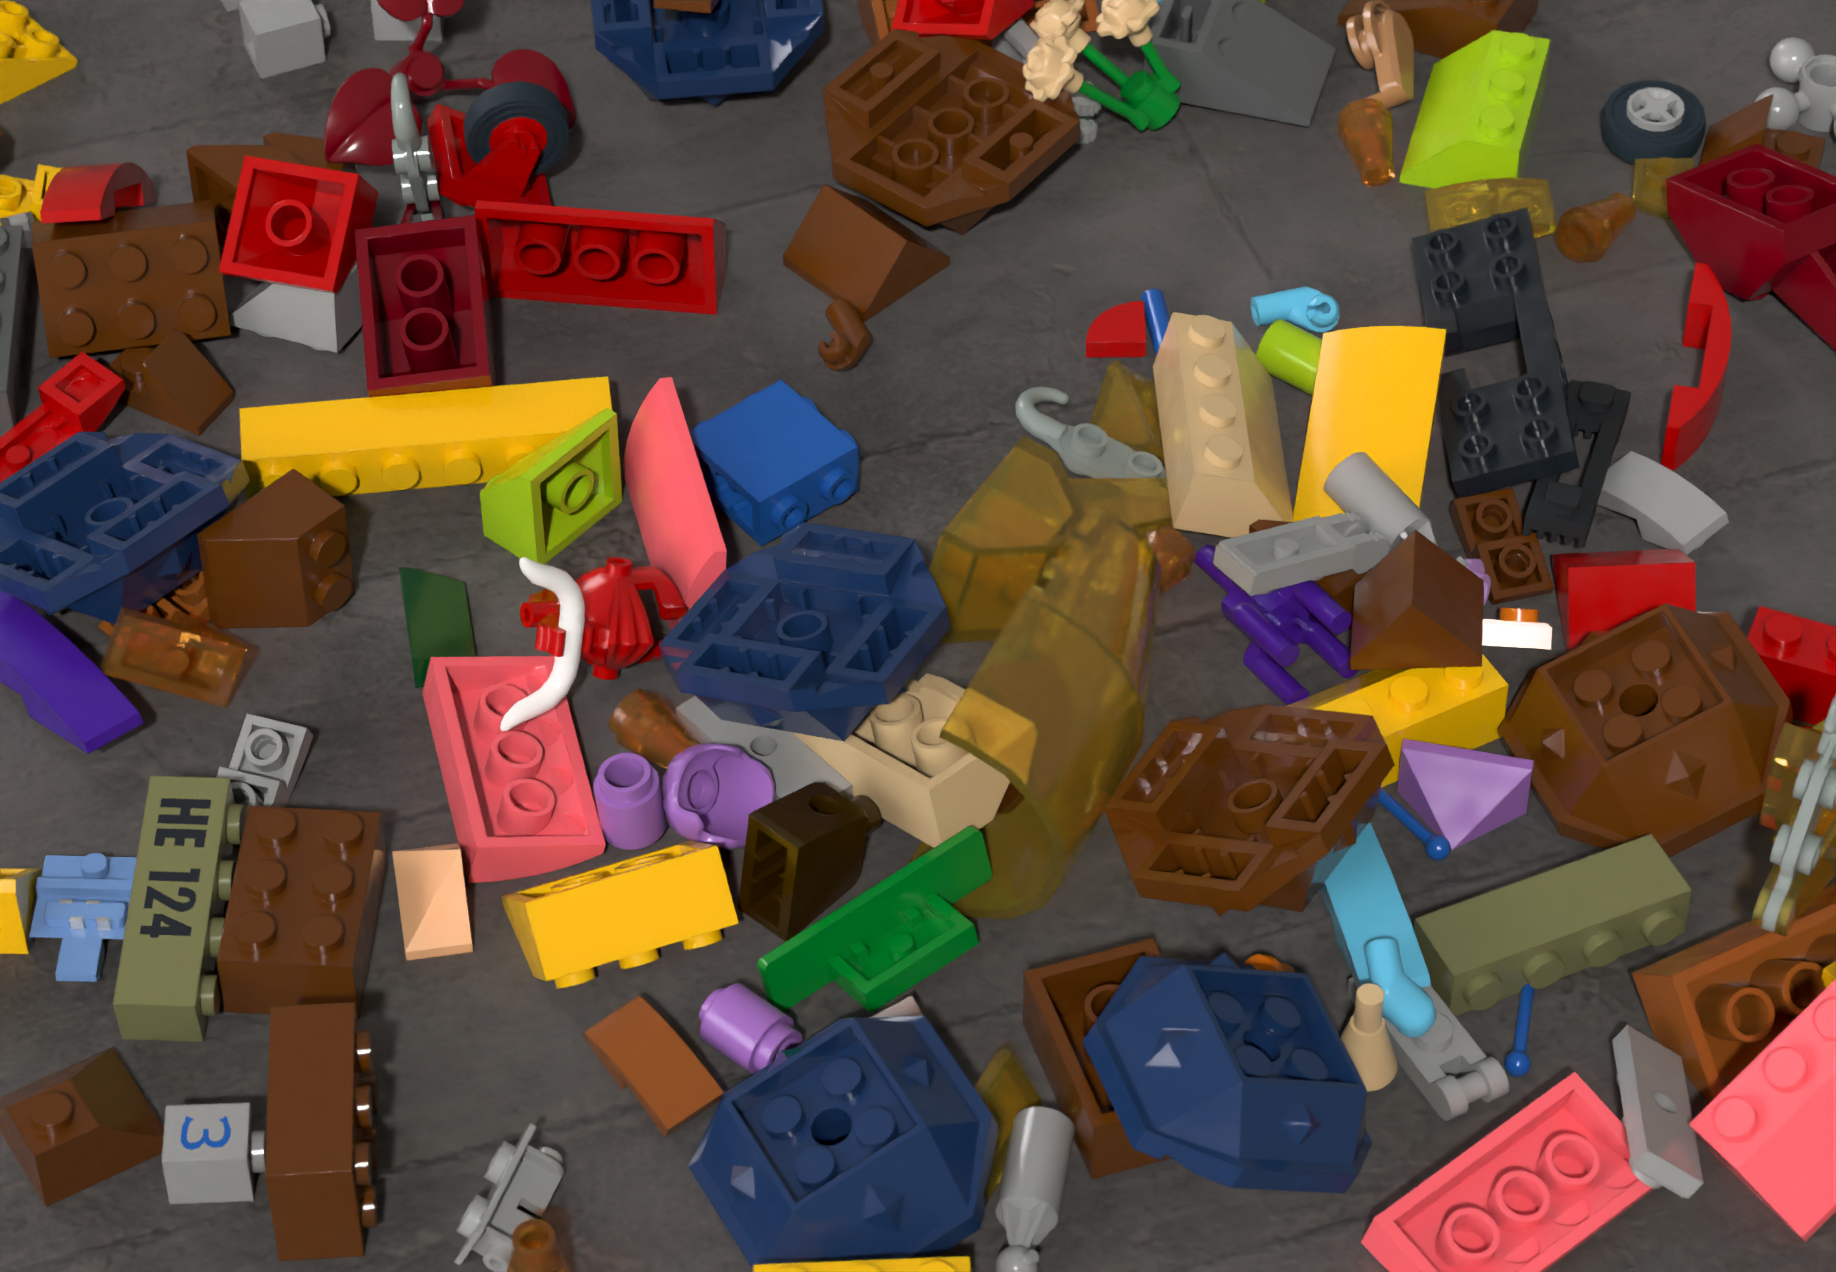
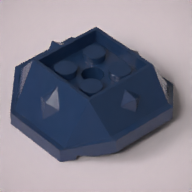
[590,0,824,106]
[0,431,250,626]
[659,522,951,741]
[1082,952,1372,1194]
[688,1016,999,1269]

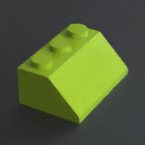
[1400,30,1551,202]

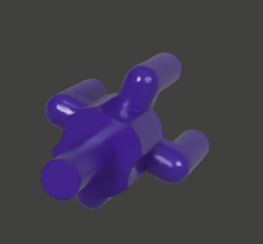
[1194,545,1359,706]

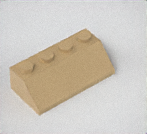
[1153,312,1294,538]

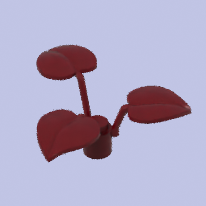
[324,0,577,167]

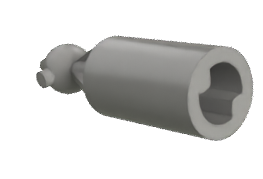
[1324,452,1469,567]
[995,1107,1075,1272]

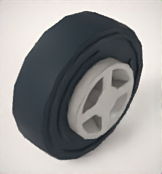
[1601,80,1706,168]

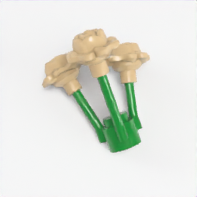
[1023,0,1181,131]

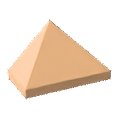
[392,843,473,961]

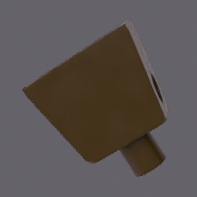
[738,781,881,942]

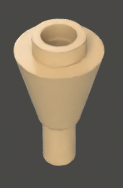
[1340,983,1398,1092]

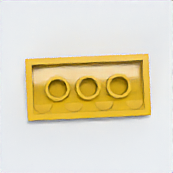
[1293,326,1446,522]

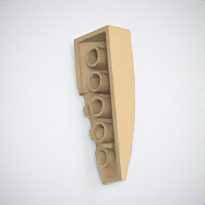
[792,673,1031,848]

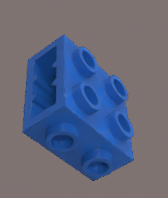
[689,380,860,546]

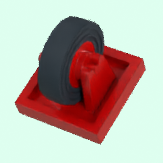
[427,81,569,207]

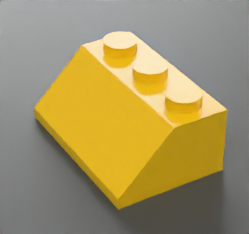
[1285,654,1509,787]
[501,841,739,988]

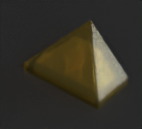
[1090,360,1165,468]

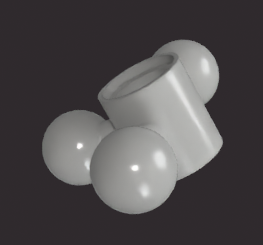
[1755,37,1836,137]

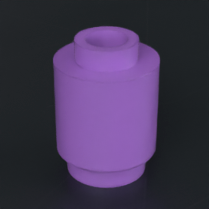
[593,753,667,850]
[699,983,802,1075]

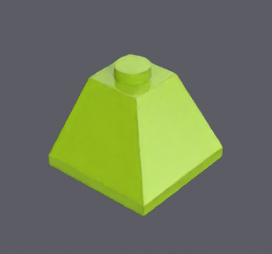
[480,408,623,565]

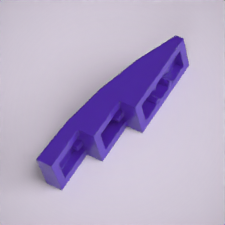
[0,591,143,754]

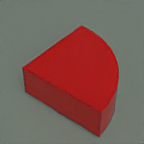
[1086,301,1146,358]

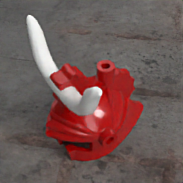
[500,557,687,731]

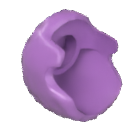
[662,743,776,850]

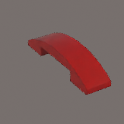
[40,162,157,223]
[1661,262,1732,471]
[0,352,126,483]

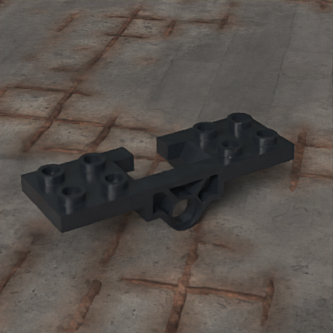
[1412,207,1580,498]

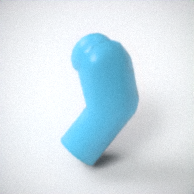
[1250,286,1340,333]
[1364,938,1436,1038]

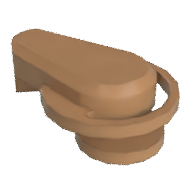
[1347,0,1414,113]

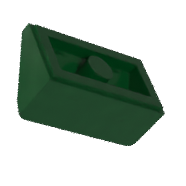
[399,567,476,688]

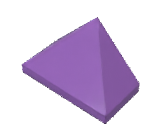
[1397,738,1534,851]

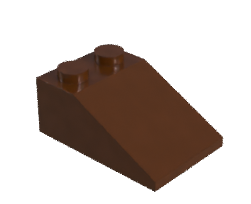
[1338,0,1539,59]

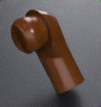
[818,299,872,372]

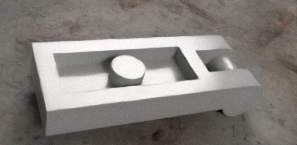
[1347,977,1509,1121]

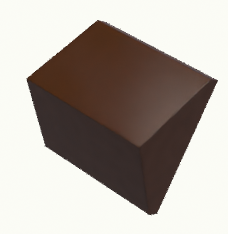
[783,184,950,322]
[1350,530,1484,670]

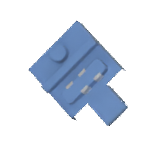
[29,853,137,982]

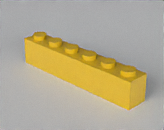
[239,376,612,500]

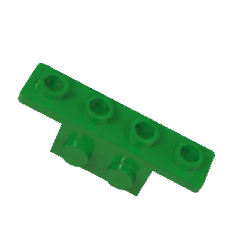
[757,825,993,1014]

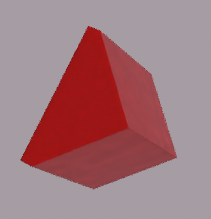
[1552,549,1696,652]

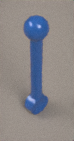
[1378,787,1451,861]
[1504,983,1535,1077]

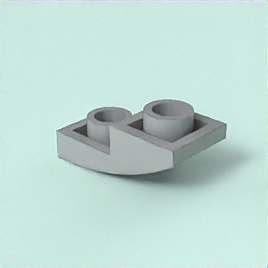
[1597,451,1729,555]
[216,713,313,817]

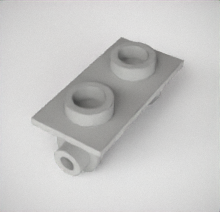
[454,1123,564,1272]

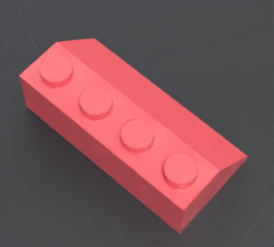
[1689,979,1836,1242]

